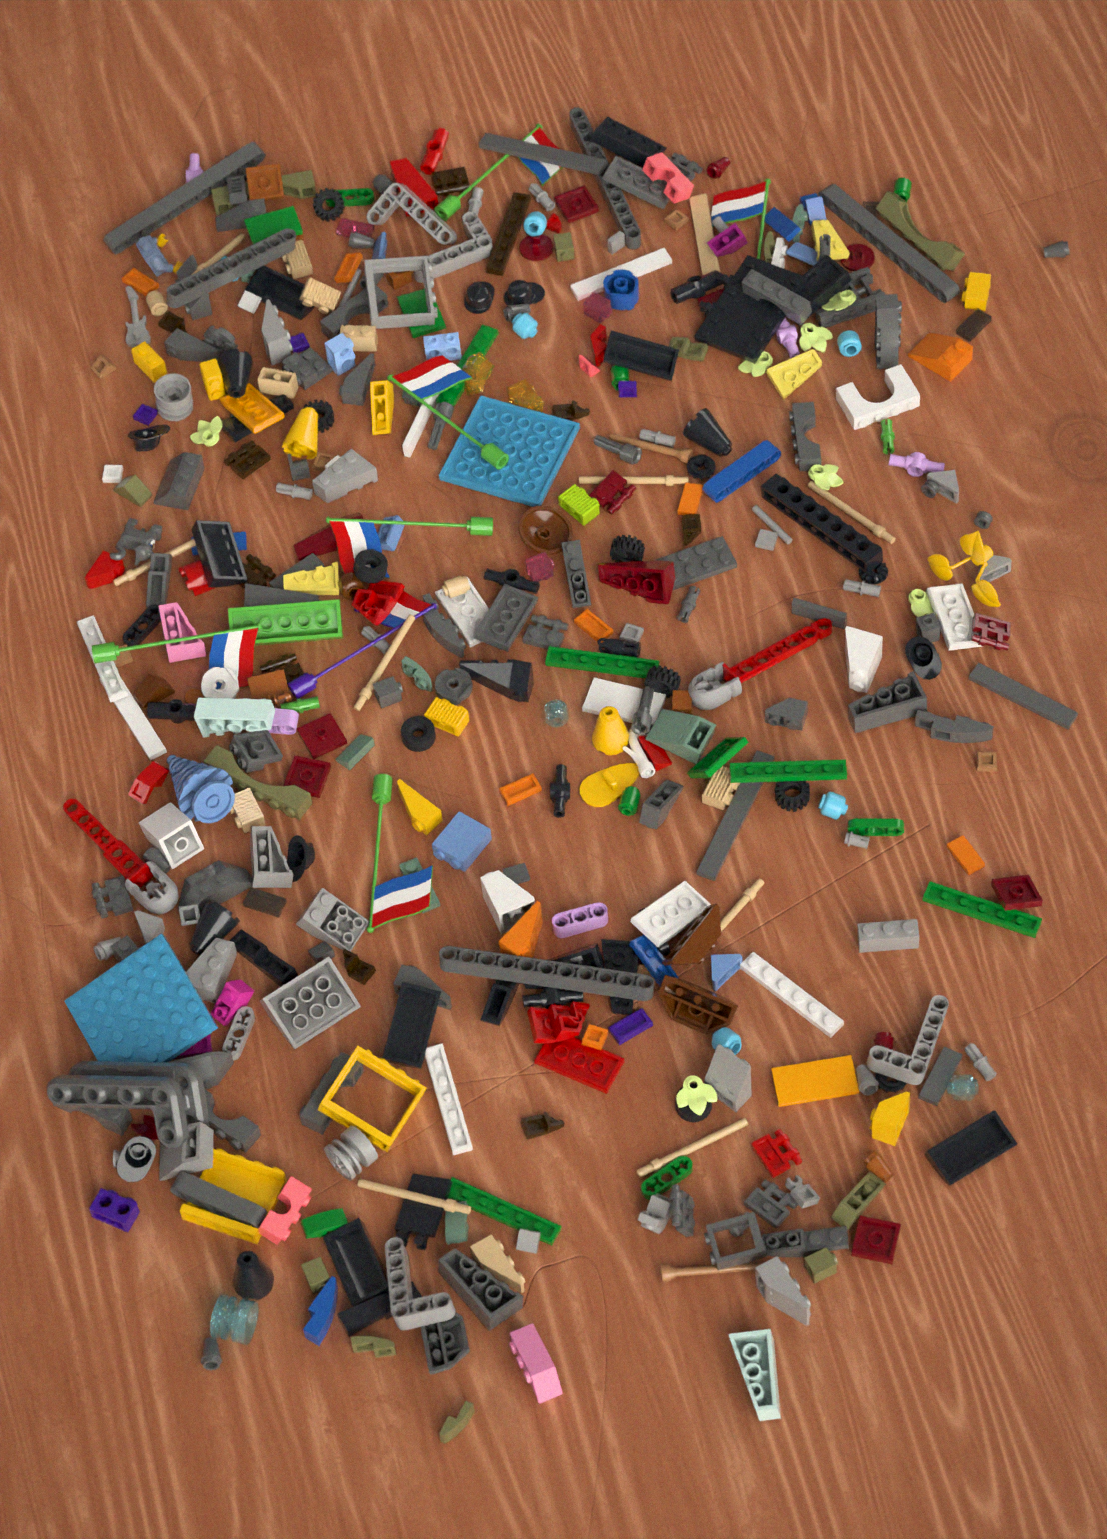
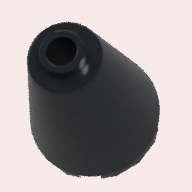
[217,349,253,398]
[683,408,732,457]
[189,899,240,956]
[233,1251,274,1300]

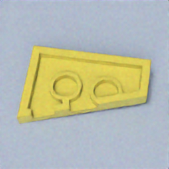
[811,220,850,261]
[766,349,822,400]
[283,562,339,595]

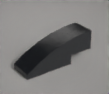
[480,980,520,1026]

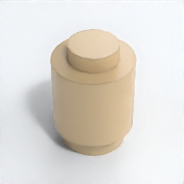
[146,291,168,316]
[442,575,470,599]

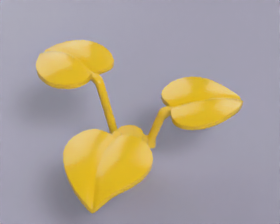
[927,531,1001,607]

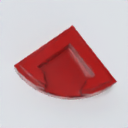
[546,213,562,234]

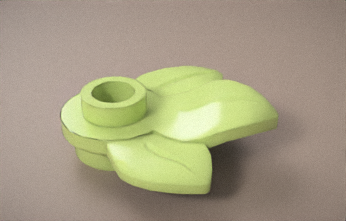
[822,290,856,311]
[799,323,833,353]
[738,351,773,377]
[190,416,222,446]
[808,464,843,490]
[908,589,934,617]
[676,1075,717,1116]

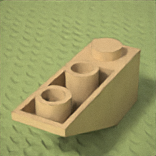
[470,1234,525,1293]

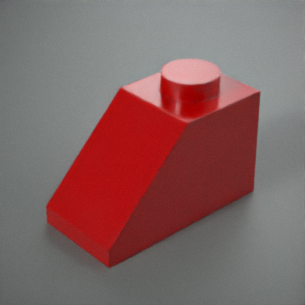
[84,550,125,589]

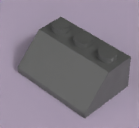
[175,255,213,320]
[154,452,205,510]

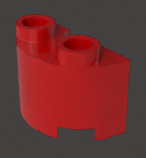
[178,560,215,596]

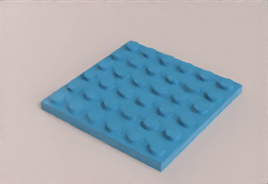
[439,395,580,507]
[64,933,218,1063]

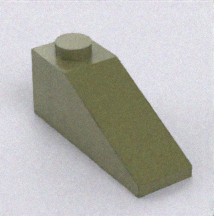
[831,1172,886,1230]

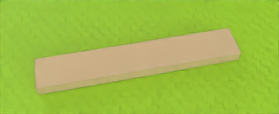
[689,193,720,275]

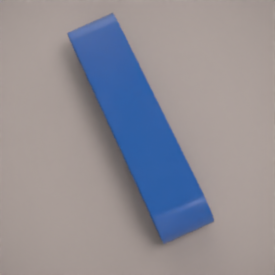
[702,440,781,503]

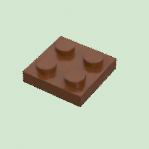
[246,164,284,201]

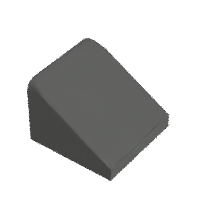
[178,903,200,926]
[308,941,335,964]

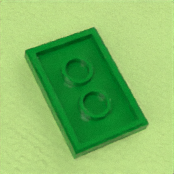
[244,206,303,245]
[397,289,446,338]
[687,737,749,778]

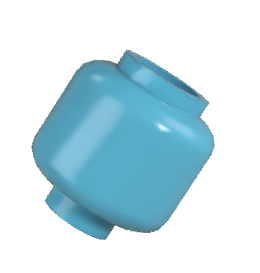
[523,211,547,237]
[512,313,538,339]
[837,330,862,357]
[818,791,848,820]
[712,1027,742,1055]

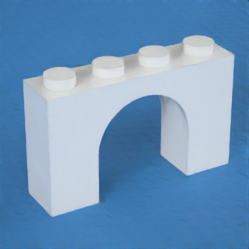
[836,364,920,430]

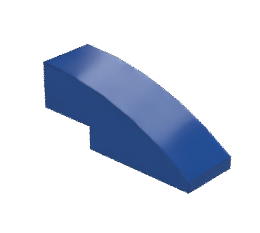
[303,1276,338,1346]

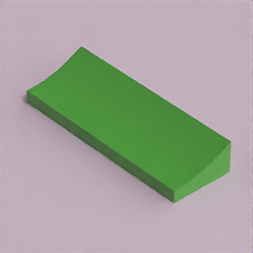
[228,599,344,646]

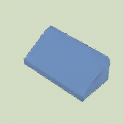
[372,232,387,260]
[786,242,818,266]
[378,515,405,551]

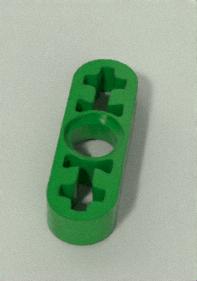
[325,188,375,207]
[848,818,904,836]
[641,1156,693,1200]

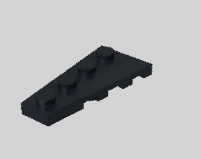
[601,939,639,1015]

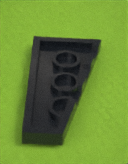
[220,394,294,442]

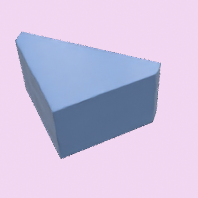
[711,954,742,992]

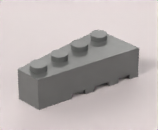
[874,294,902,369]
[244,583,319,607]
[848,671,927,733]
[438,1248,524,1331]

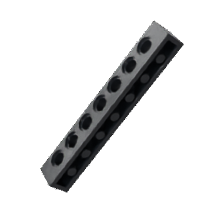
[761,473,883,574]

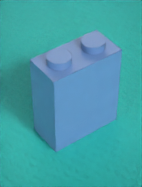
[432,811,492,872]

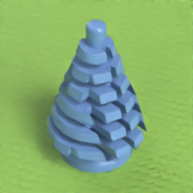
[167,755,235,823]

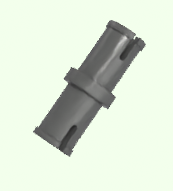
[677,586,701,623]

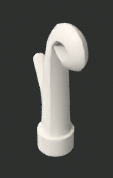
[622,729,655,778]

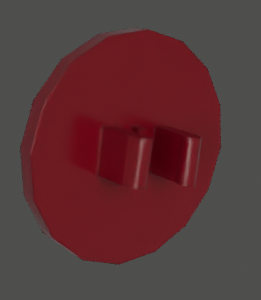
[519,234,554,261]
[840,244,875,272]

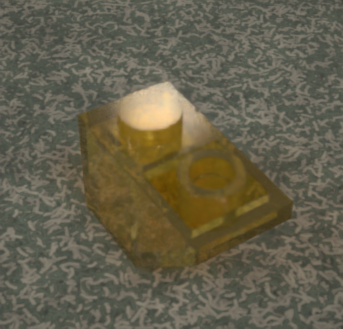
[462,352,494,396]
[507,379,544,413]

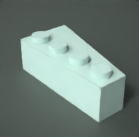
[194,697,275,738]
[728,1329,781,1421]

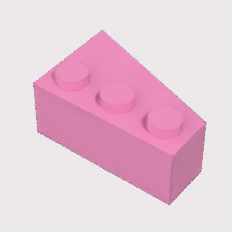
[159,602,206,663]
[509,1323,563,1404]

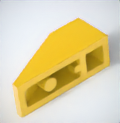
[370,380,394,435]
[397,779,443,835]

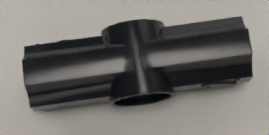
[670,270,722,304]
[147,699,197,724]

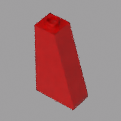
[390,158,439,217]

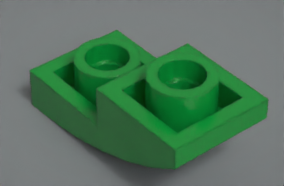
[301,1208,348,1239]

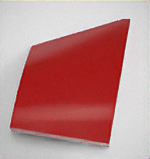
[351,581,405,626]
[527,1002,590,1043]

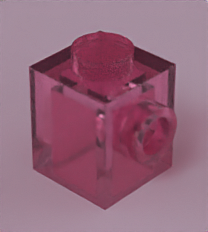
[583,292,612,323]
[525,552,555,582]

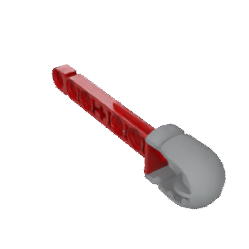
[688,618,832,710]
[63,798,179,914]

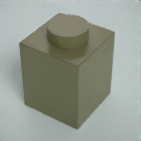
[553,232,575,262]
[804,1247,838,1284]
[301,1257,330,1294]

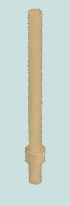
[192,233,245,274]
[579,475,688,486]
[808,481,896,544]
[113,539,196,586]
[353,614,415,711]
[689,878,764,966]
[636,1118,748,1178]
[358,1179,471,1214]

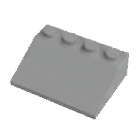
[259,957,361,1050]

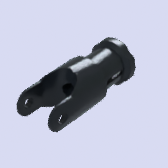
[597,638,641,658]

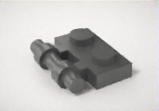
[668,153,703,182]
[523,615,569,650]
[92,875,134,918]
[744,1179,798,1229]
[669,1185,695,1237]

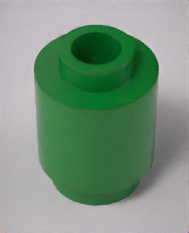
[893,177,912,202]
[610,365,629,391]
[618,786,641,816]

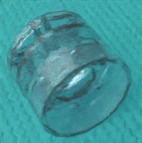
[210,1294,259,1345]

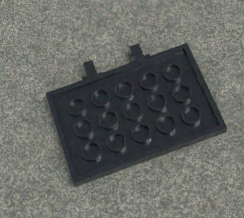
[694,255,809,364]

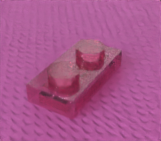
[336,218,375,238]

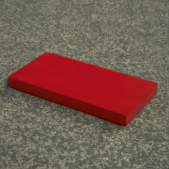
[534,1037,625,1094]

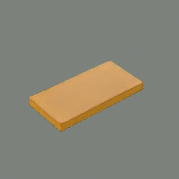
[220,383,285,434]
[771,1055,859,1107]

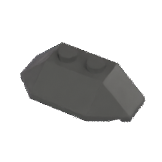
[178,860,252,915]
[168,1050,234,1089]
[421,1313,470,1375]

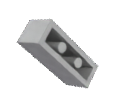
[857,919,919,953]

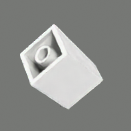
[845,626,883,693]
[138,802,204,869]
[480,870,535,934]

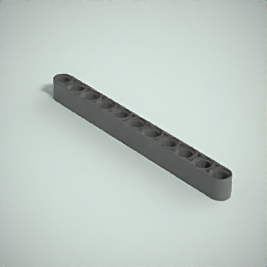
[569,107,641,250]
[103,142,266,254]
[818,183,960,303]
[439,946,654,1001]

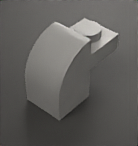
[638,1193,672,1234]

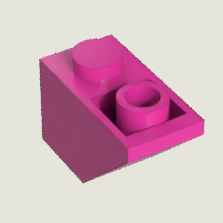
[211,979,254,1026]

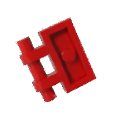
[751,1129,803,1178]

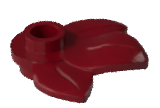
[130,1114,159,1141]

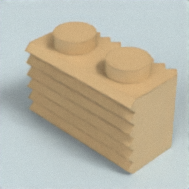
[282,240,313,279]
[299,277,341,314]
[340,325,378,351]
[258,367,298,399]
[702,766,740,810]
[230,787,266,833]

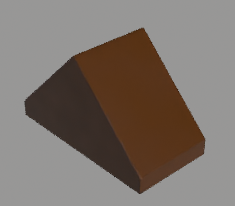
[133,674,175,708]

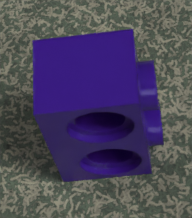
[89,1188,140,1232]

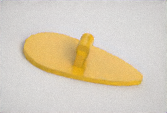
[580,763,640,807]

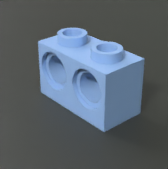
[423,332,462,361]
[325,333,356,376]

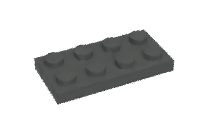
[603,156,670,209]
[656,536,737,591]
[474,584,539,652]

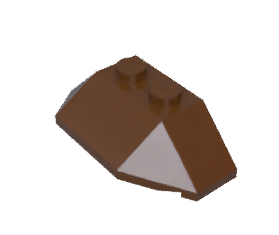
[662,904,721,966]
[658,975,738,1035]

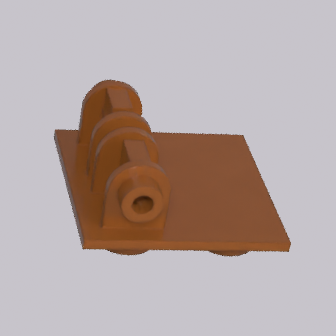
[247,669,292,709]

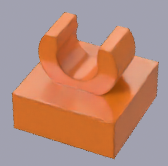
[582,1024,608,1050]

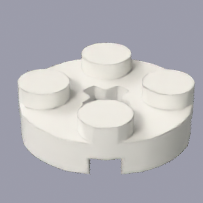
[201,667,239,699]

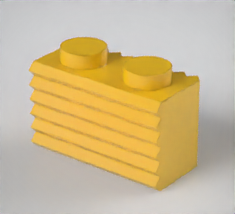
[962,272,991,311]
[131,341,167,383]
[199,359,226,401]
[424,697,469,737]

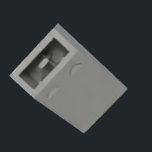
[262,299,293,366]
[296,888,369,952]
[704,1044,752,1112]
[159,1122,214,1181]
[755,1256,811,1326]

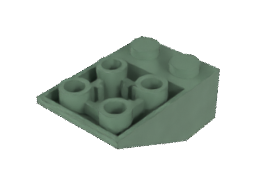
[645,709,716,764]

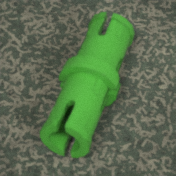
[880,419,895,454]
[281,696,320,714]

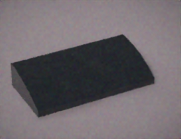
[591,116,667,168]
[794,255,852,326]
[244,265,315,320]
[603,330,679,381]
[191,520,247,587]
[382,982,441,1069]
[925,1110,1018,1186]
[323,1218,389,1307]

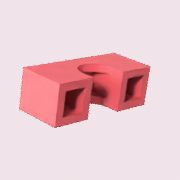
[642,153,694,204]
[258,1176,312,1245]

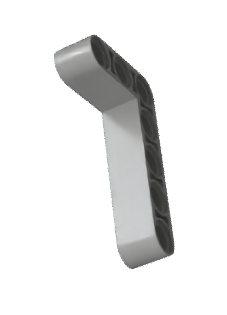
[366,183,457,245]
[414,212,493,283]
[867,995,949,1085]
[385,1237,456,1330]

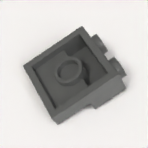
[282,347,333,390]
[229,730,283,773]

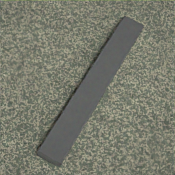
[478,133,607,175]
[697,750,775,881]

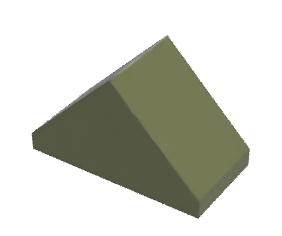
[113,474,152,507]

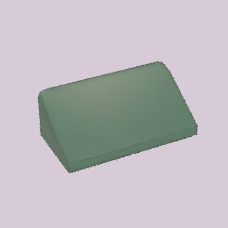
[335,734,375,770]

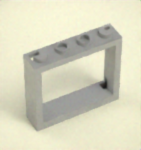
[364,256,438,329]

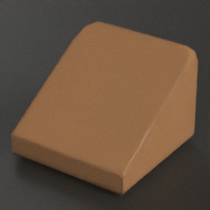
[90,355,117,379]

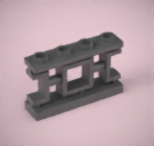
[815,267,885,328]

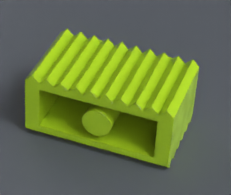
[558,484,600,526]

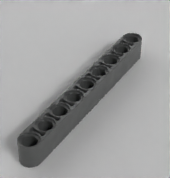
[167,229,296,308]

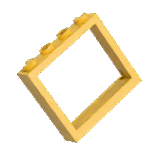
[318,1046,427,1153]

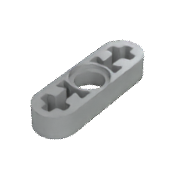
[222,1006,255,1061]

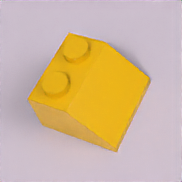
[870,1092,910,1146]

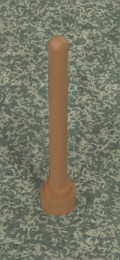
[609,434,693,463]
[661,1262,761,1282]

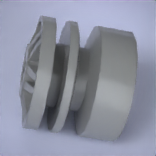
[154,373,193,421]
[324,1125,378,1181]

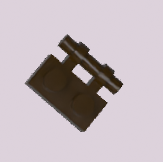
[432,166,470,196]
[224,441,271,479]
[239,554,276,589]
[260,653,304,688]

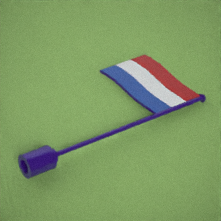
[287,591,437,699]

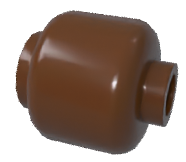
[338,573,364,600]

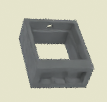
[704,1212,767,1270]

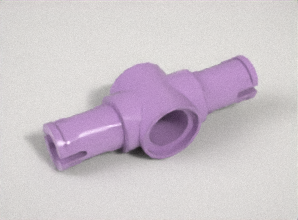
[186,153,203,183]
[776,317,800,358]
[889,452,945,477]

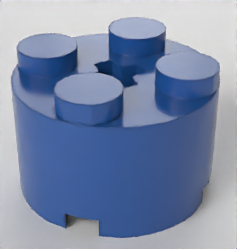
[603,269,639,310]

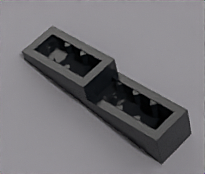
[229,929,298,987]
[337,1281,422,1337]

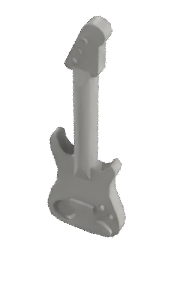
[125,286,151,347]

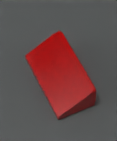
[638,735,672,772]

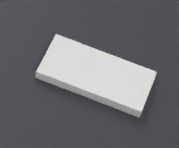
[435,577,489,647]
[926,584,981,651]
[582,678,666,728]
[630,881,711,947]

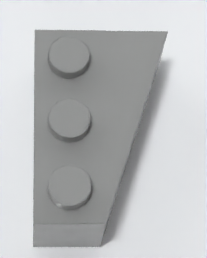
[312,449,378,503]
[250,826,293,888]
[186,938,237,1003]

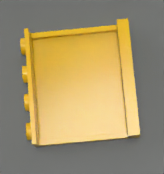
[179,1148,287,1244]

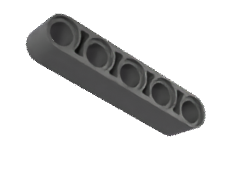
[170,1171,267,1228]

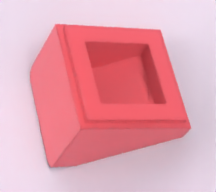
[579,355,600,377]

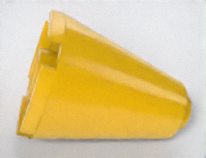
[282,407,318,459]
[592,706,629,755]

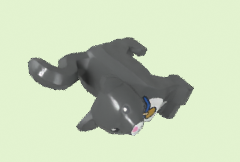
[110,518,163,566]

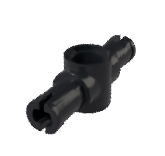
[484,568,540,594]
[550,764,570,818]
[522,987,583,1009]

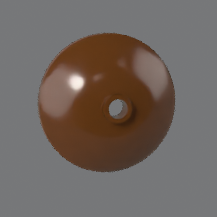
[518,506,573,555]

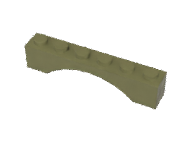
[211,170,316,216]
[876,191,965,271]
[203,745,312,820]

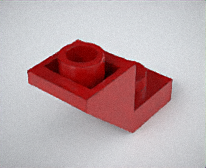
[590,324,607,367]
[128,761,169,804]

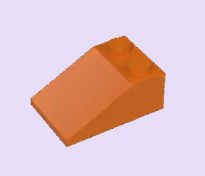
[908,332,973,382]
[499,901,543,958]

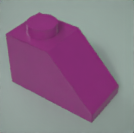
[707,223,748,257]

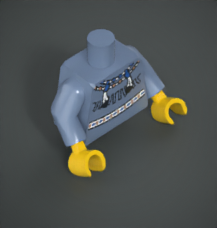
[136,233,183,277]

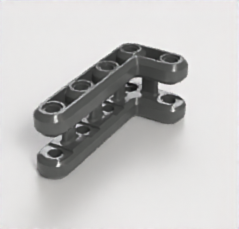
[46,1061,209,1149]

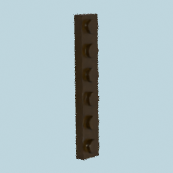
[486,192,531,276]

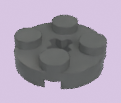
[203,326,238,355]
[435,668,473,705]

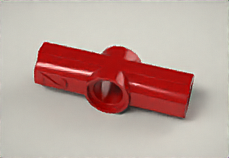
[420,127,449,175]

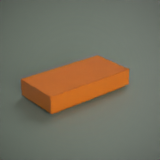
[334,253,363,283]
[122,268,159,297]
[678,482,703,515]
[574,609,613,643]
[499,773,542,806]
[947,835,985,876]

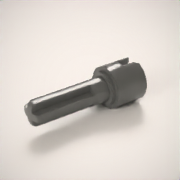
[428,402,454,450]
[593,435,642,465]
[631,686,654,735]

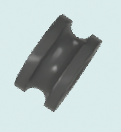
[921,480,940,498]
[974,511,993,529]

